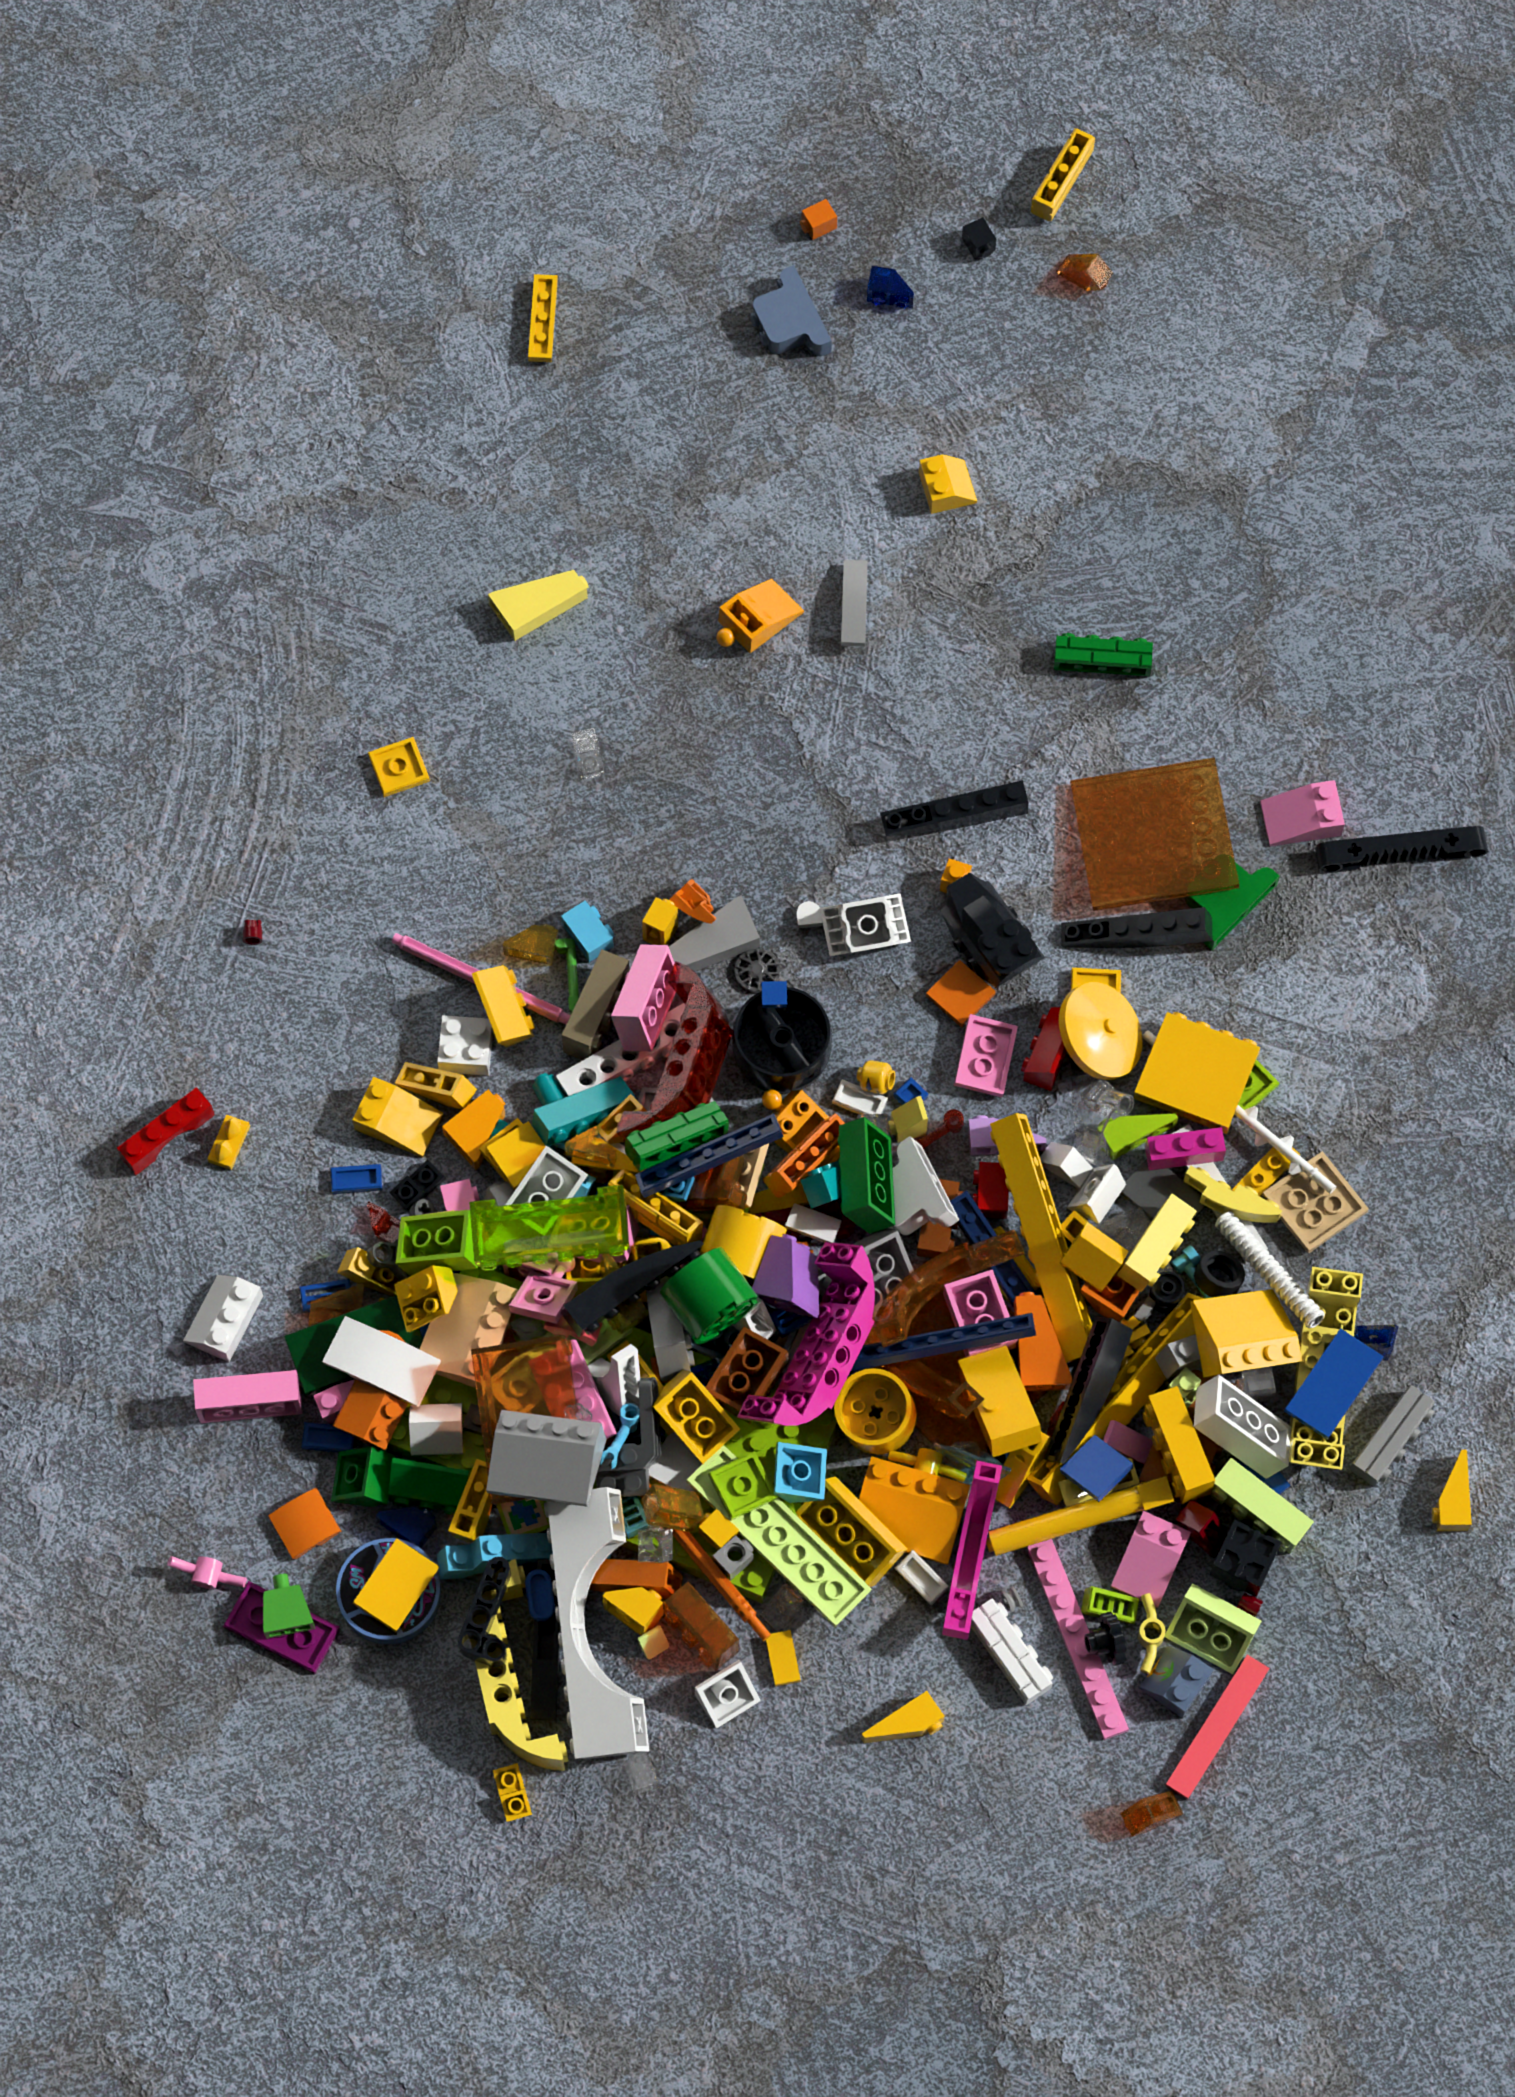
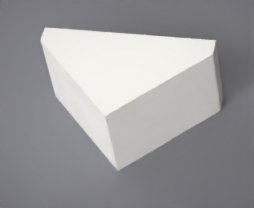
[1040,1142,1093,1189]

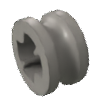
[1001,1586,1023,1613]

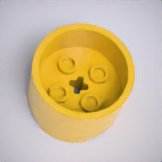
[700,1205,787,1287]
[834,1368,917,1455]

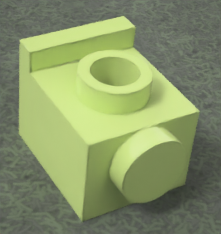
[1168,1367,1201,1409]

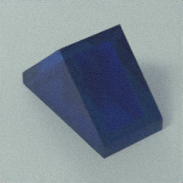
[1354,1324,1399,1360]

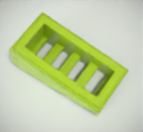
[1081,1586,1139,1624]

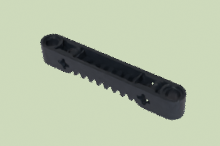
[1315,826,1488,873]

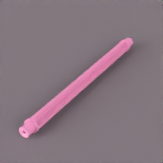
[392,933,571,1025]

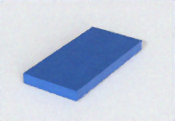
[1284,1328,1384,1440]

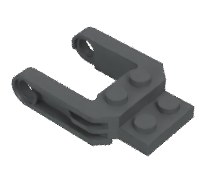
[596,1377,662,1497]

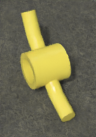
[1138,1593,1166,1674]

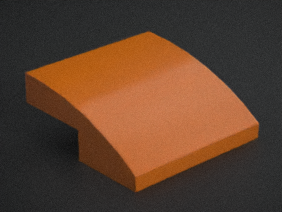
[268,1488,342,1559]

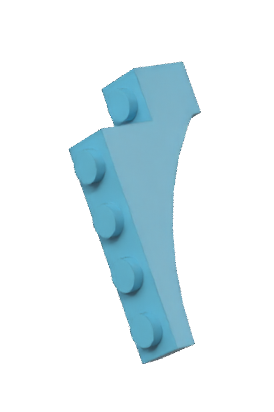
[437,1533,553,1580]

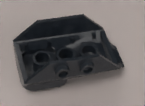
[940,873,1045,988]

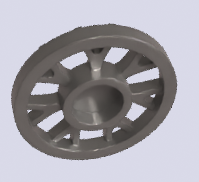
[734,949,781,993]

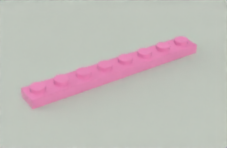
[1027,1539,1129,1740]

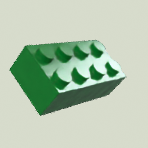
[837,1117,895,1234]

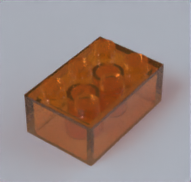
[664,1582,739,1672]

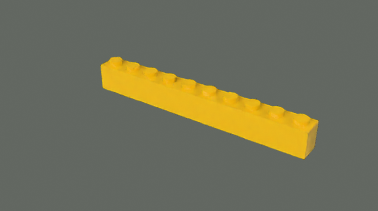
[990,1113,1092,1363]
[1027,1293,1204,1505]

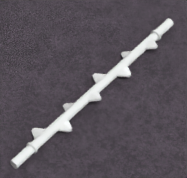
[1142,1030,1337,1194]

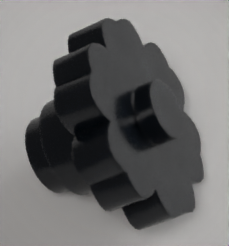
[1084,1612,1126,1666]

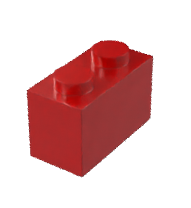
[972,1162,1009,1219]

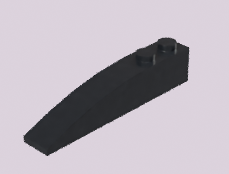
[1044,1316,1133,1464]

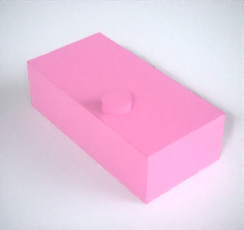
[611,944,681,1052]
[193,1370,303,1423]

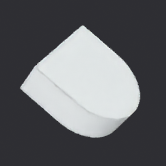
[797,901,823,929]

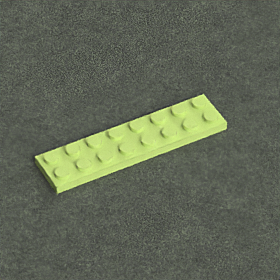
[686,1445,872,1627]

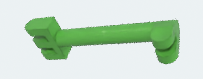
[555,938,579,1015]

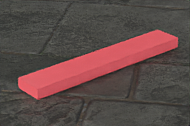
[1165,1654,1270,1800]

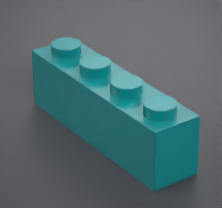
[532,1076,636,1146]

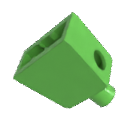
[263,1574,315,1639]

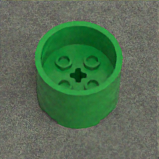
[660,1247,758,1344]

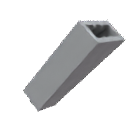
[669,895,760,977]

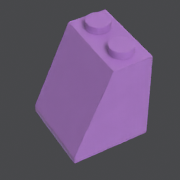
[752,1234,819,1318]

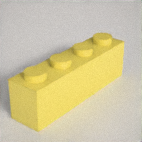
[1116,1194,1197,1292]

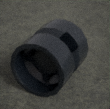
[1149,1271,1185,1313]

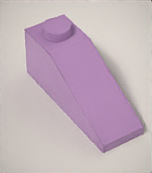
[968,1115,1046,1156]

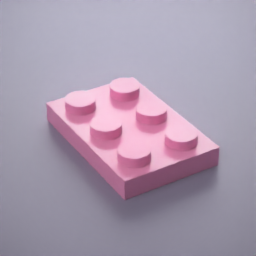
[954,1014,1018,1098]

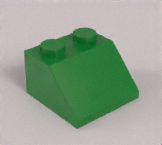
[331,1446,395,1507]

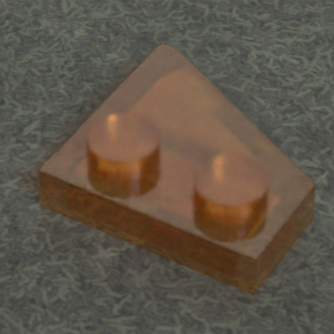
[308,1283,365,1327]

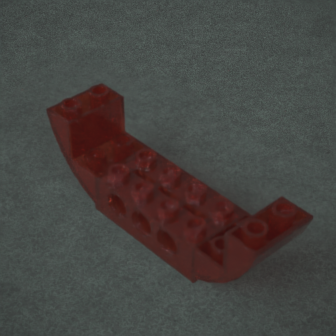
[616,961,733,1142]

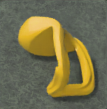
[631,1237,672,1261]

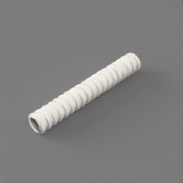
[1215,1211,1325,1328]

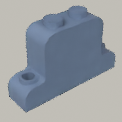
[749,265,832,356]

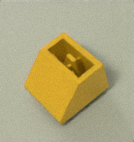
[394,1265,458,1332]

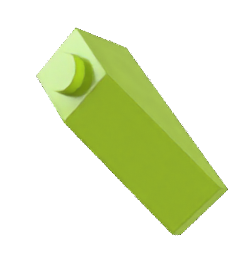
[1097,1113,1178,1161]

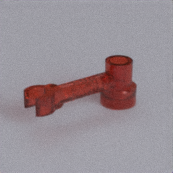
[916,1109,964,1149]

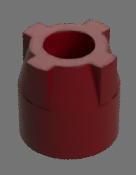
[242,919,263,945]
[1237,1592,1263,1617]

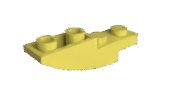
[1184,1165,1282,1223]

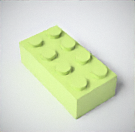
[1210,1458,1314,1553]

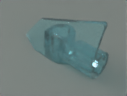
[933,1441,1011,1479]

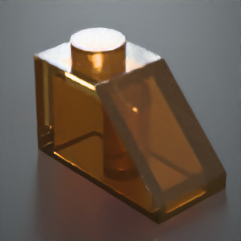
[1056,254,1113,291]
[1120,1791,1184,1837]

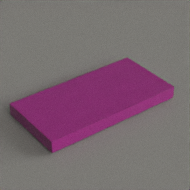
[223,1581,340,1674]

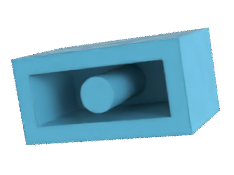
[561,900,615,962]

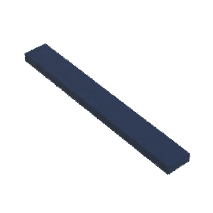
[851,1313,1036,1371]

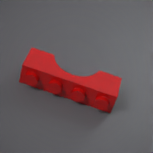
[117,1087,215,1176]

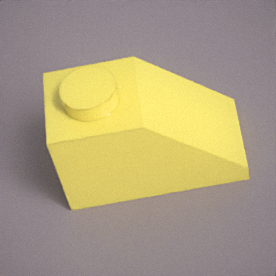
[887,1096,928,1143]

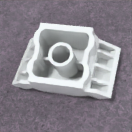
[820,894,911,956]

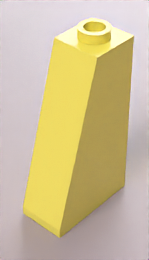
[488,570,589,641]

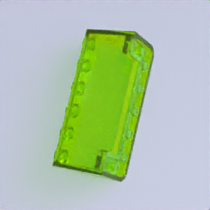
[469,1185,629,1270]

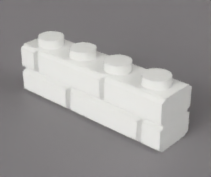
[970,1598,1053,1705]

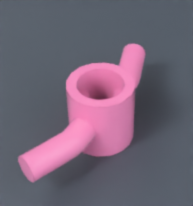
[167,1556,247,1590]

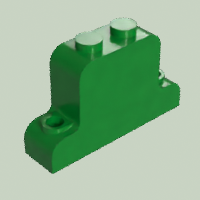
[1185,855,1280,951]

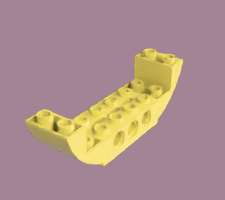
[1289,1267,1363,1470]
[470,1559,569,1771]

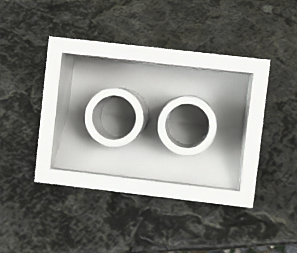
[183,1275,263,1362]

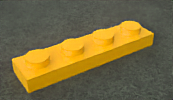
[528,274,558,362]

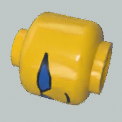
[857,1060,895,1095]

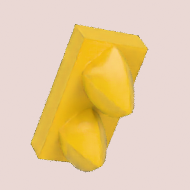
[207,1115,250,1170]

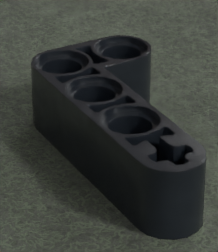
[458,1557,511,1667]

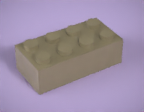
[562,949,630,1060]

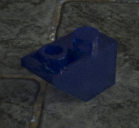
[867,266,914,309]

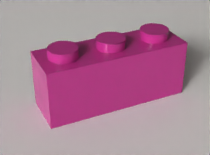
[1145,1127,1226,1170]

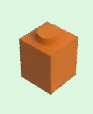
[800,199,837,240]

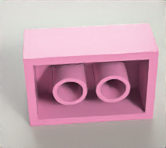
[943,1269,1018,1358]

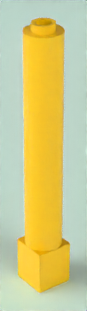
[986,1476,1174,1556]

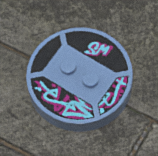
[336,1538,441,1644]

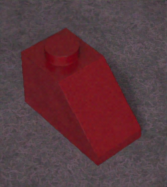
[1176,1500,1227,1558]

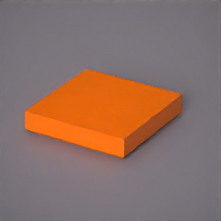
[926,960,996,1027]

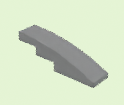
[841,560,868,647]

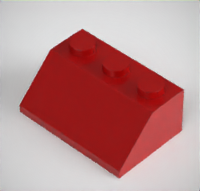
[1021,1007,1067,1091]

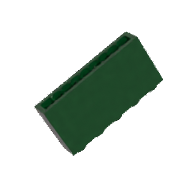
[284,1295,423,1398]

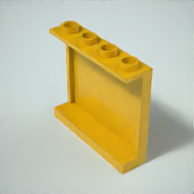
[1134,1012,1260,1134]

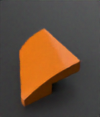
[669,879,716,924]

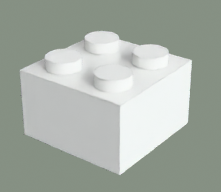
[437,1015,493,1076]

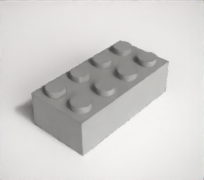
[646,1275,695,1382]

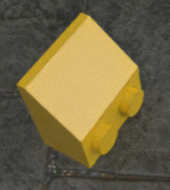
[919,454,977,514]
[602,1587,664,1636]

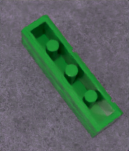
[1054,633,1153,677]
[625,1101,729,1172]

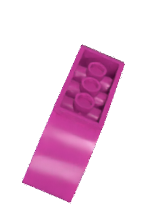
[737,1242,875,1426]

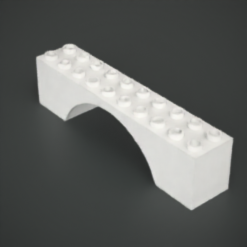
[544,1487,649,1759]

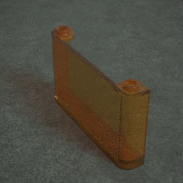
[471,1335,579,1505]

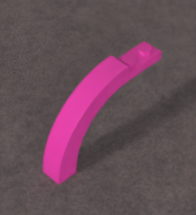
[942,1461,1002,1640]

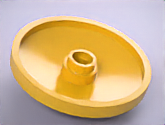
[1059,982,1142,1080]

